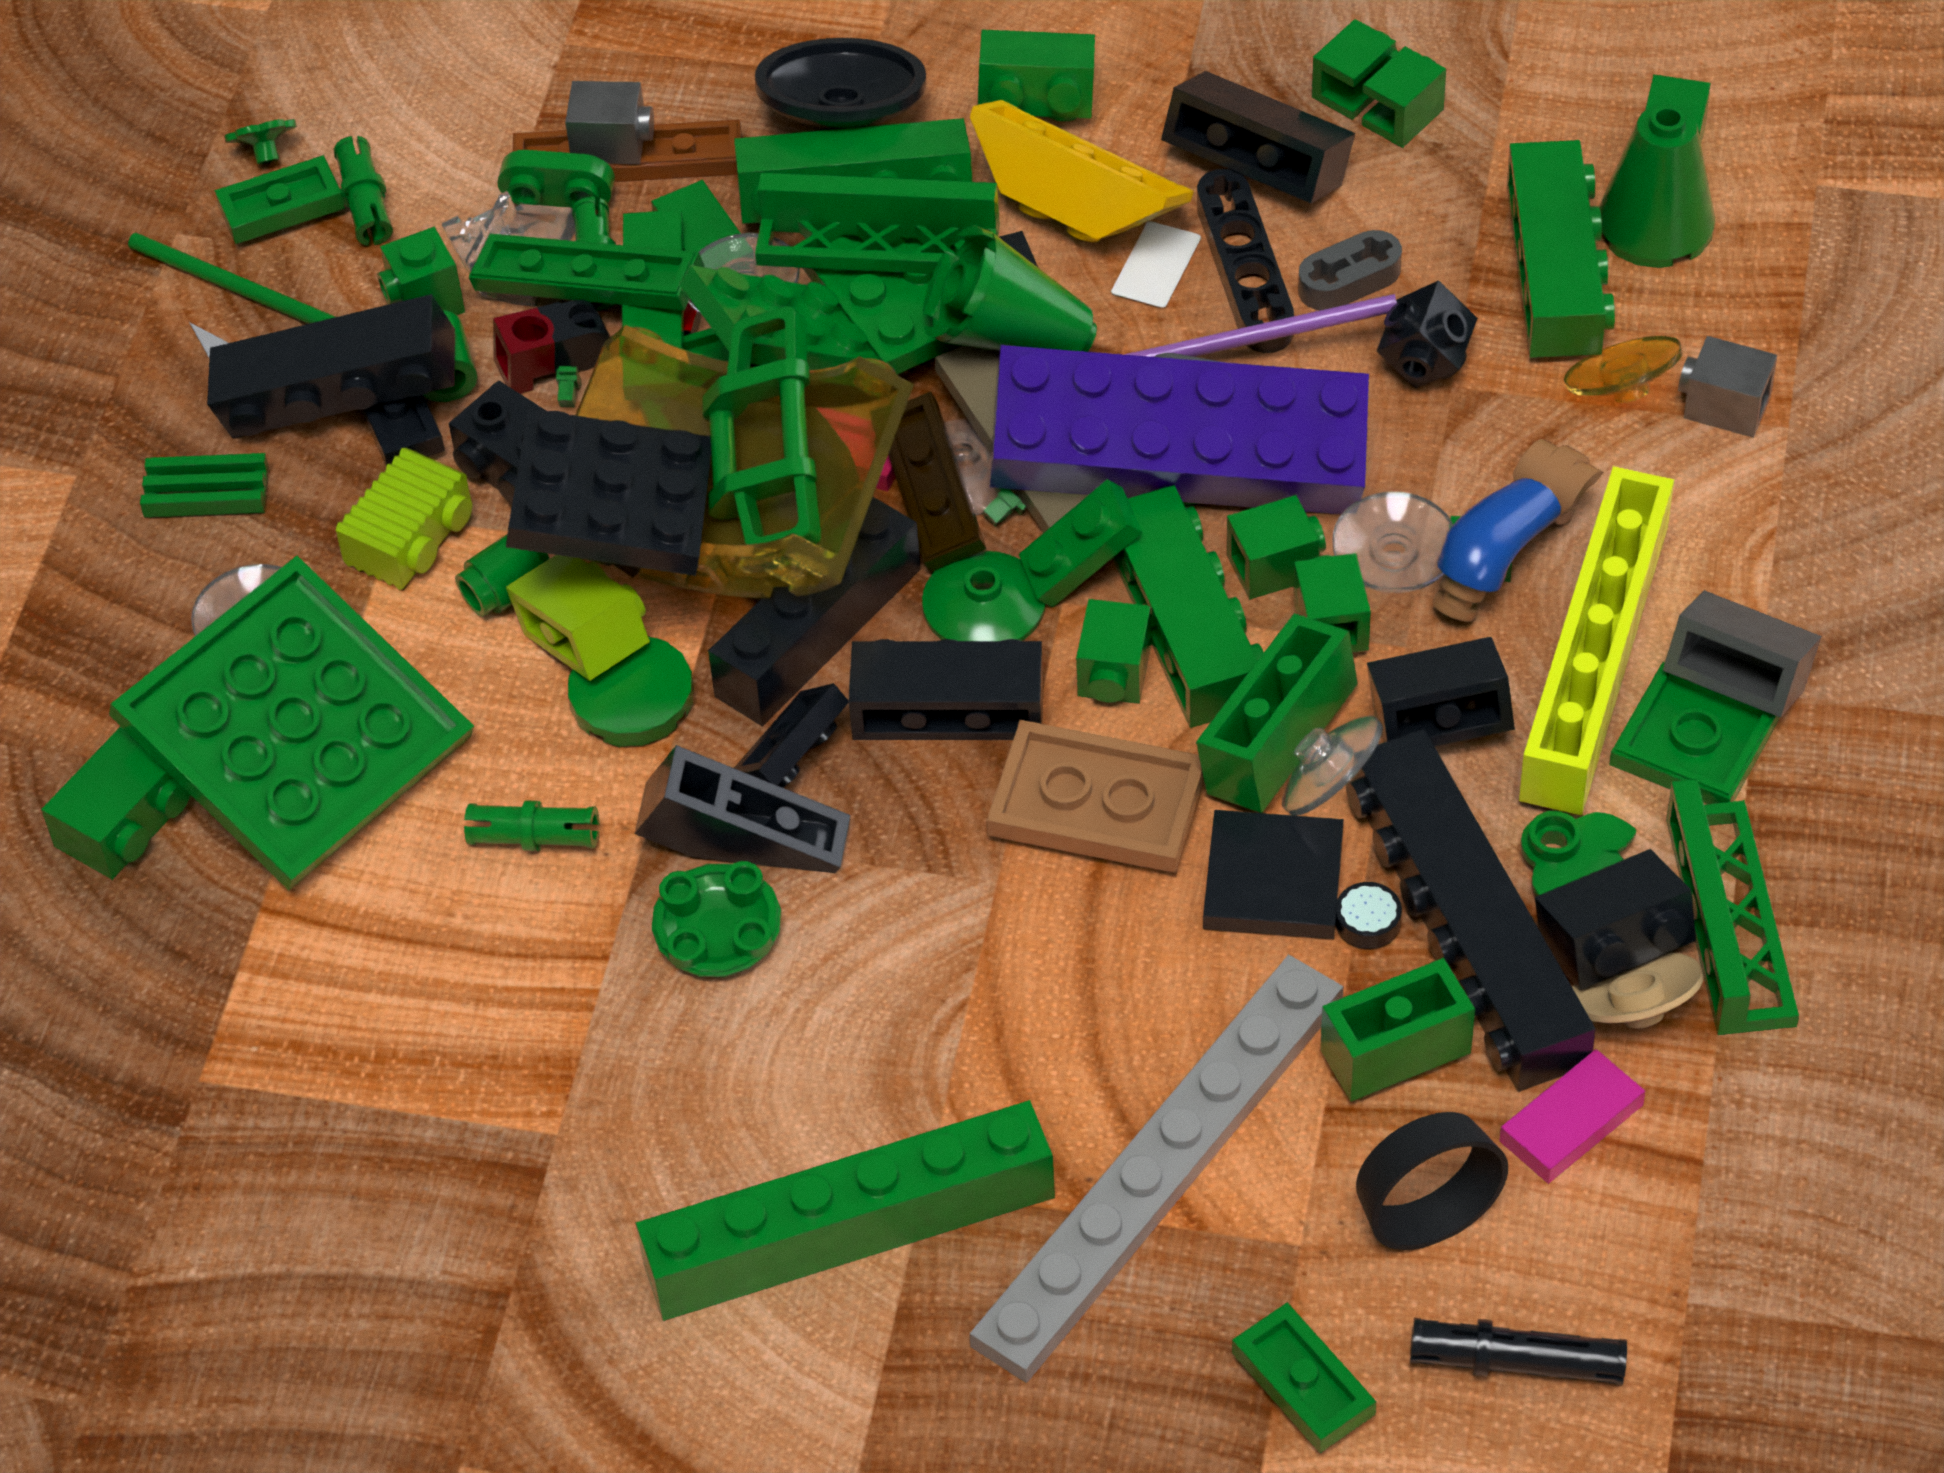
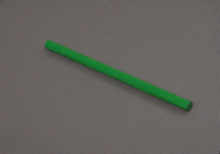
[128,232,336,324]

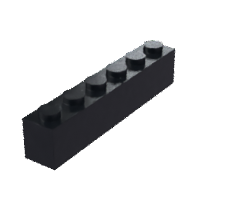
[1346,729,1596,1092]

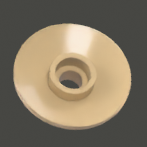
[1572,952,1703,1029]

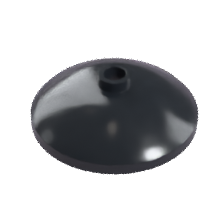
[755,38,926,130]

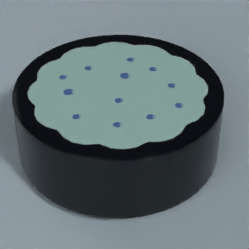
[1335,882,1402,949]

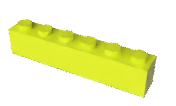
[1519,466,1674,816]

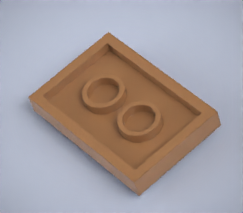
[986,720,1204,873]

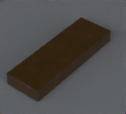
[876,391,987,572]

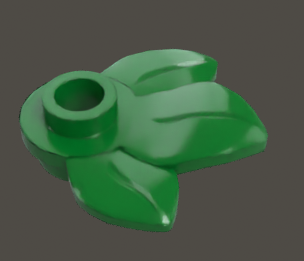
[1521,811,1637,896]

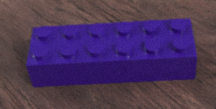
[989,345,1369,515]

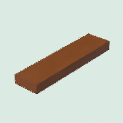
[512,119,742,182]

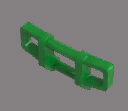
[702,306,821,557]

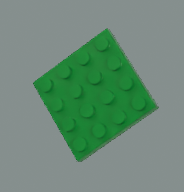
[109,555,474,891]

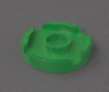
[568,636,693,747]

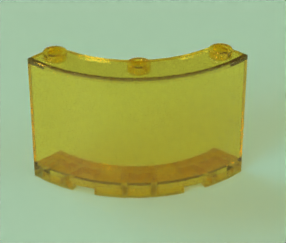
[575,325,914,598]

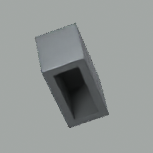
[1662,590,1822,718]

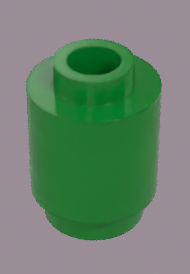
[455,534,550,617]

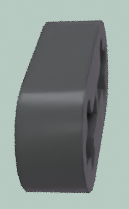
[1298,230,1402,311]

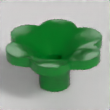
[224,119,297,165]

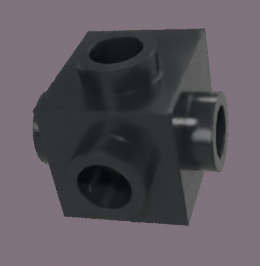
[1377,280,1478,388]

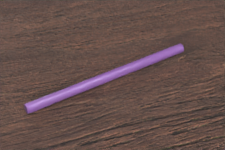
[1124,294,1397,357]

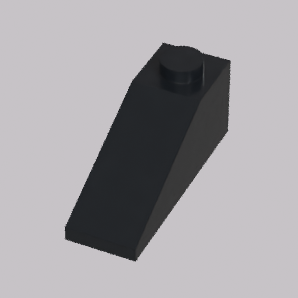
[634,745,851,873]

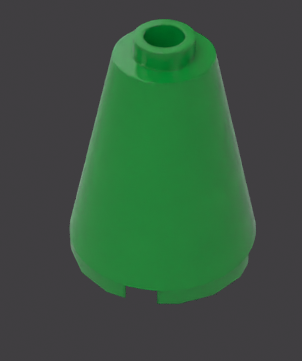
[1599,105,1715,268]
[923,224,1097,352]

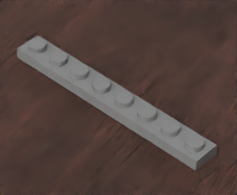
[969,954,1344,1383]

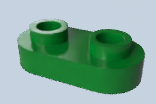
[497,150,615,210]

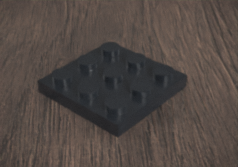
[506,408,711,576]

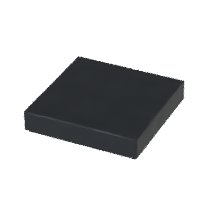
[1203,810,1344,939]

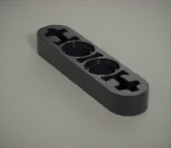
[1197,169,1294,353]

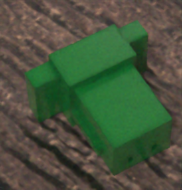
[556,366,582,407]
[982,488,1026,527]

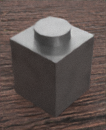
[565,81,654,164]
[1678,336,1777,438]

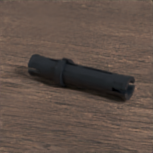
[1410,1317,1627,1385]

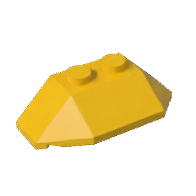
[970,100,1194,242]

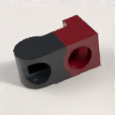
[493,300,613,394]

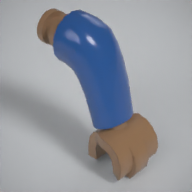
[1433,439,1604,622]

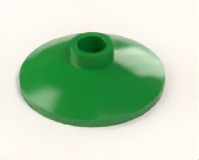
[922,551,1046,641]

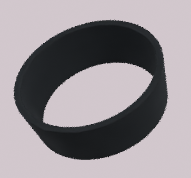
[1356,1112,1509,1250]

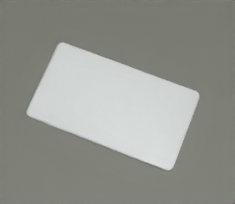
[1111,221,1201,308]

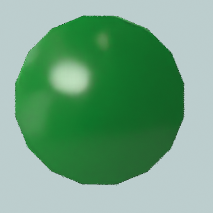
[652,861,781,977]

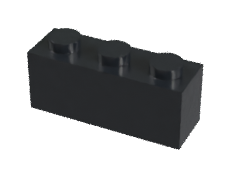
[1161,71,1356,203]
[848,639,1044,740]

